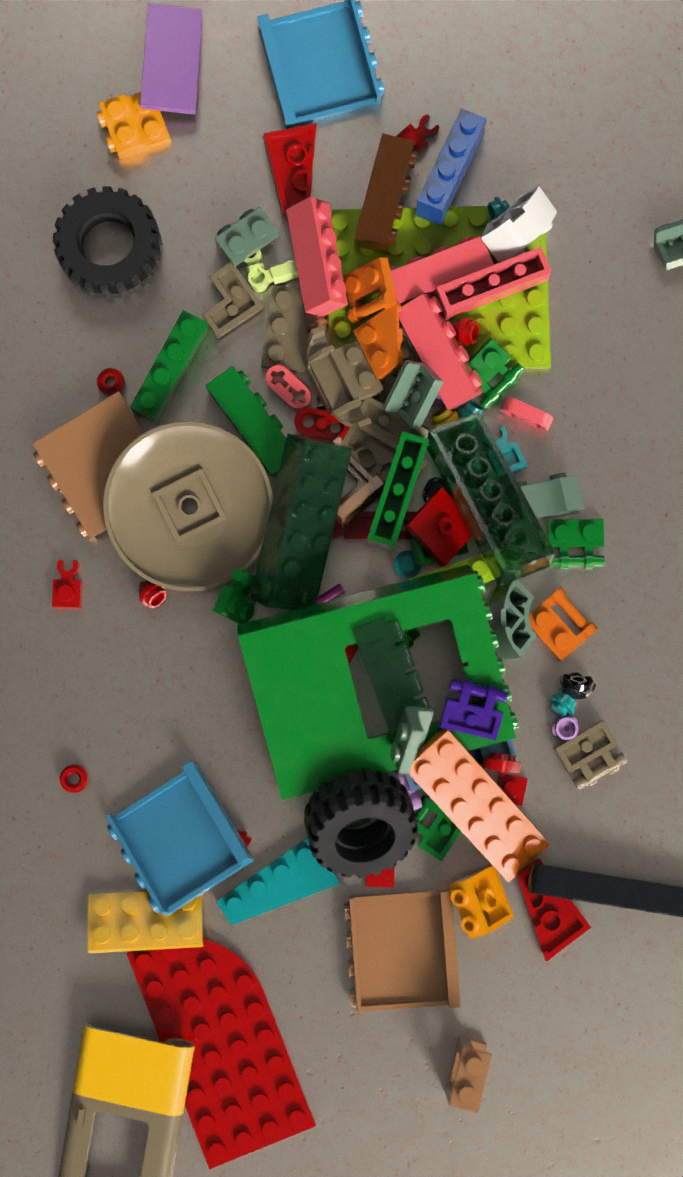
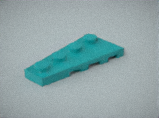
[216,837,341,925]

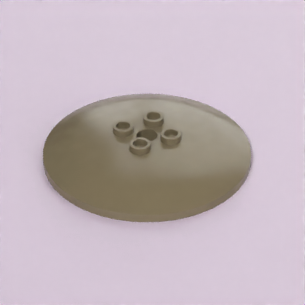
[103,421,274,591]

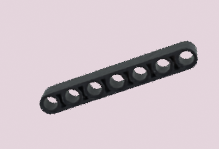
[527,864,683,917]

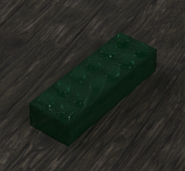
[427,412,555,587]
[250,433,352,610]

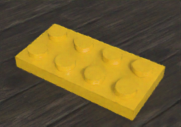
[88,891,203,953]

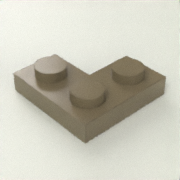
[202,262,263,339]

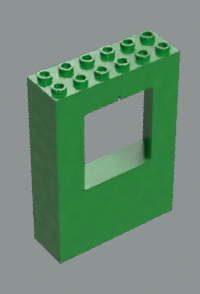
[237,564,519,800]

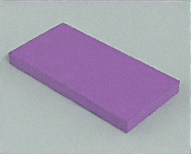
[140,3,202,115]

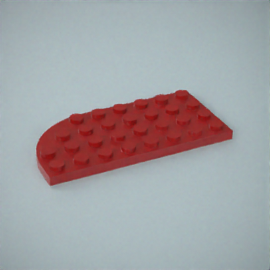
[127,939,316,1170]

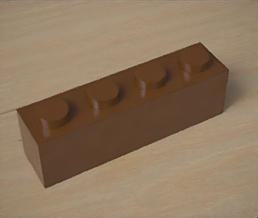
[354,133,418,254]

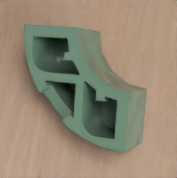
[501,472,585,525]
[488,578,537,660]

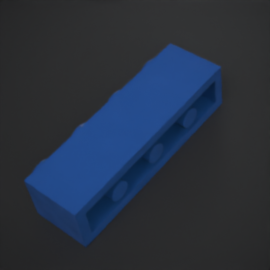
[416,108,487,226]

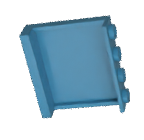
[257,0,385,129]
[105,761,254,916]

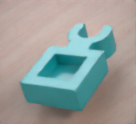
[486,426,528,479]

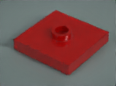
[404,487,479,567]

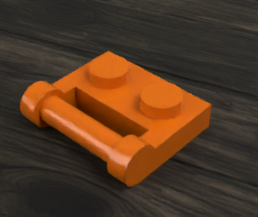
[343,257,397,324]
[529,587,598,661]

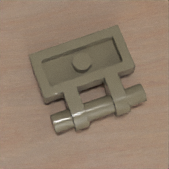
[554,720,627,790]

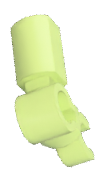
[243,250,299,293]

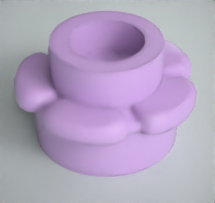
[552,715,580,743]

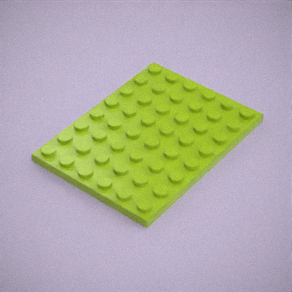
[329,205,551,373]

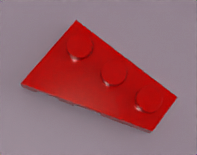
[263,123,317,215]
[516,858,591,962]

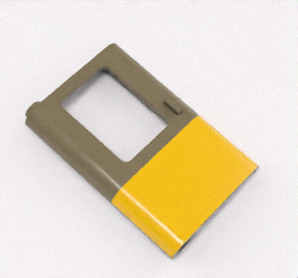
[58,1022,195,1177]

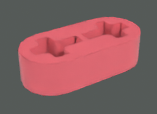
[266,363,312,409]
[500,397,554,431]

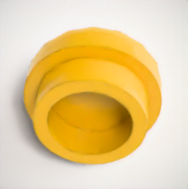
[431,406,459,435]

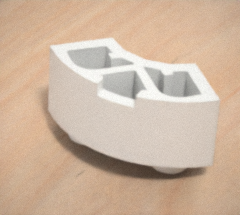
[481,186,557,263]

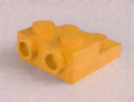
[96,92,171,160]
[449,865,514,939]

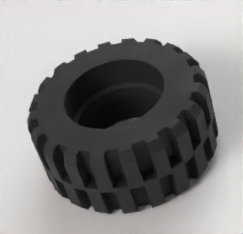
[53,186,162,299]
[304,769,418,878]

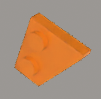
[353,303,403,380]

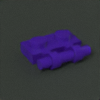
[439,678,508,741]

